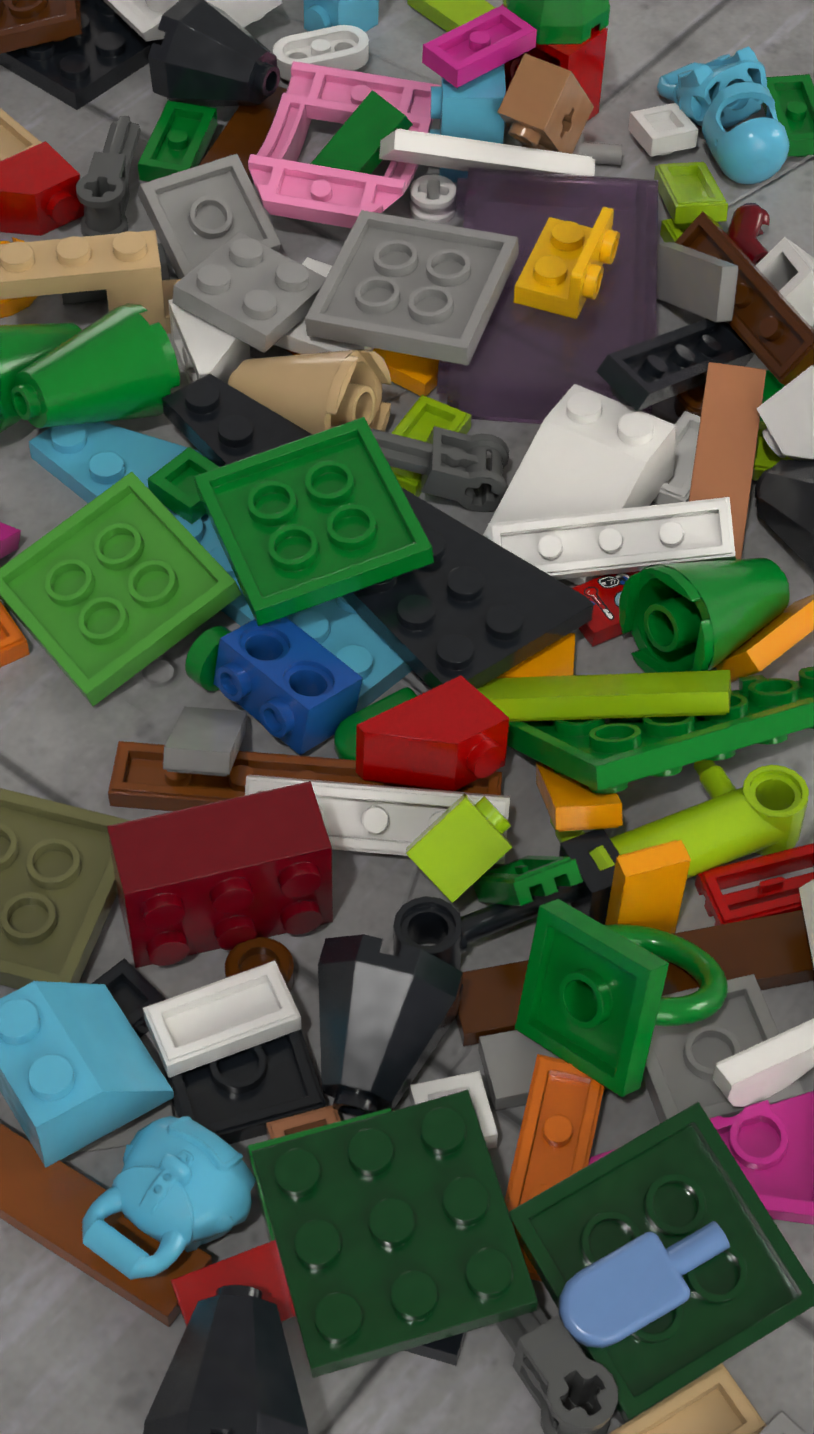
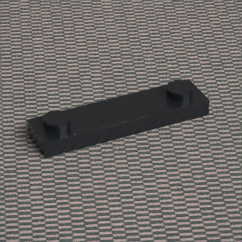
[596,318,755,411]

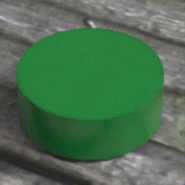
[185,626,232,691]

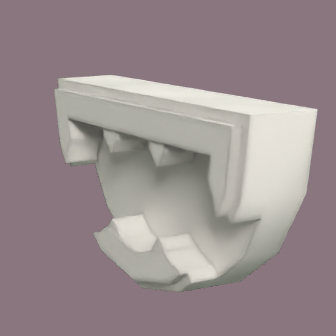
[713,1018,814,1107]

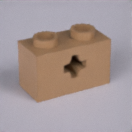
[497,53,594,154]

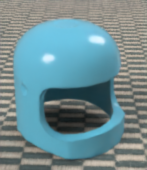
[702,82,789,185]

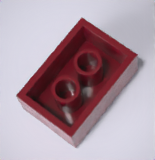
[107,781,333,968]

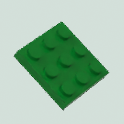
[194,417,434,626]

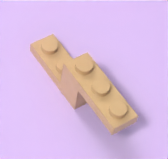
[0,230,181,334]

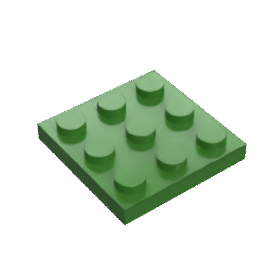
[0,472,242,706]

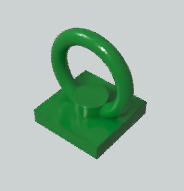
[515,899,728,1097]

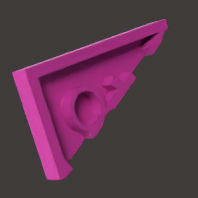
[588,1090,814,1225]

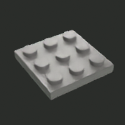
[305,210,519,365]

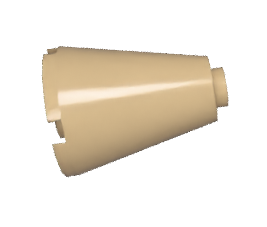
[228,349,391,434]

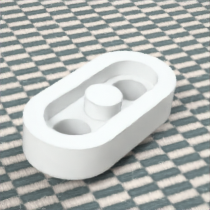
[273,25,369,82]

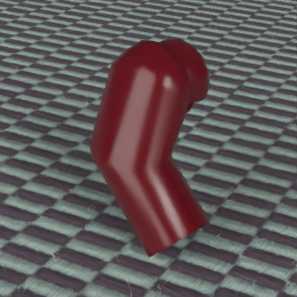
[727,203,770,266]

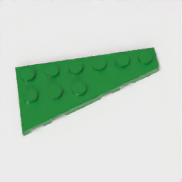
[507,667,814,794]

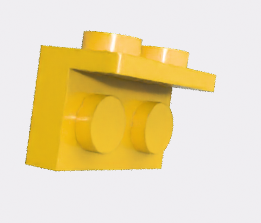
[513,206,620,319]

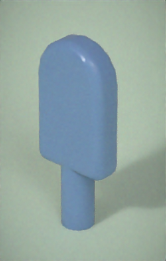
[558,1221,730,1348]

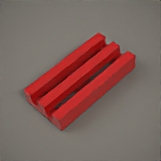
[695,843,814,926]

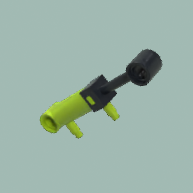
[393,760,809,970]

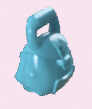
[657,46,770,129]
[82,1116,256,1280]

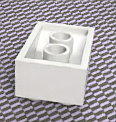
[483,384,676,585]

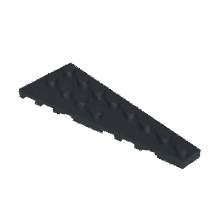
[162,374,594,689]

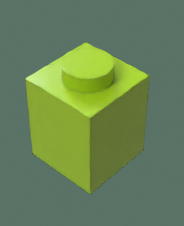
[406,793,512,903]

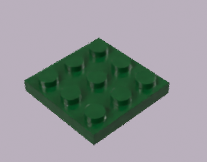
[252,1090,538,1378]
[509,1102,814,1423]

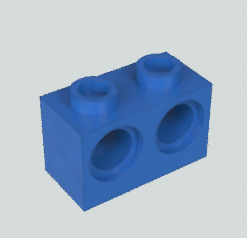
[213,616,363,755]

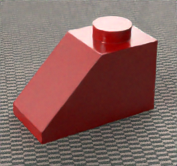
[0,141,84,236]
[356,675,509,791]

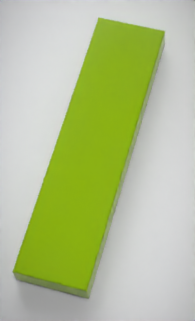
[477,670,731,722]

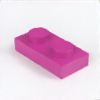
[422,5,537,88]

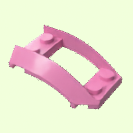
[248,61,441,229]

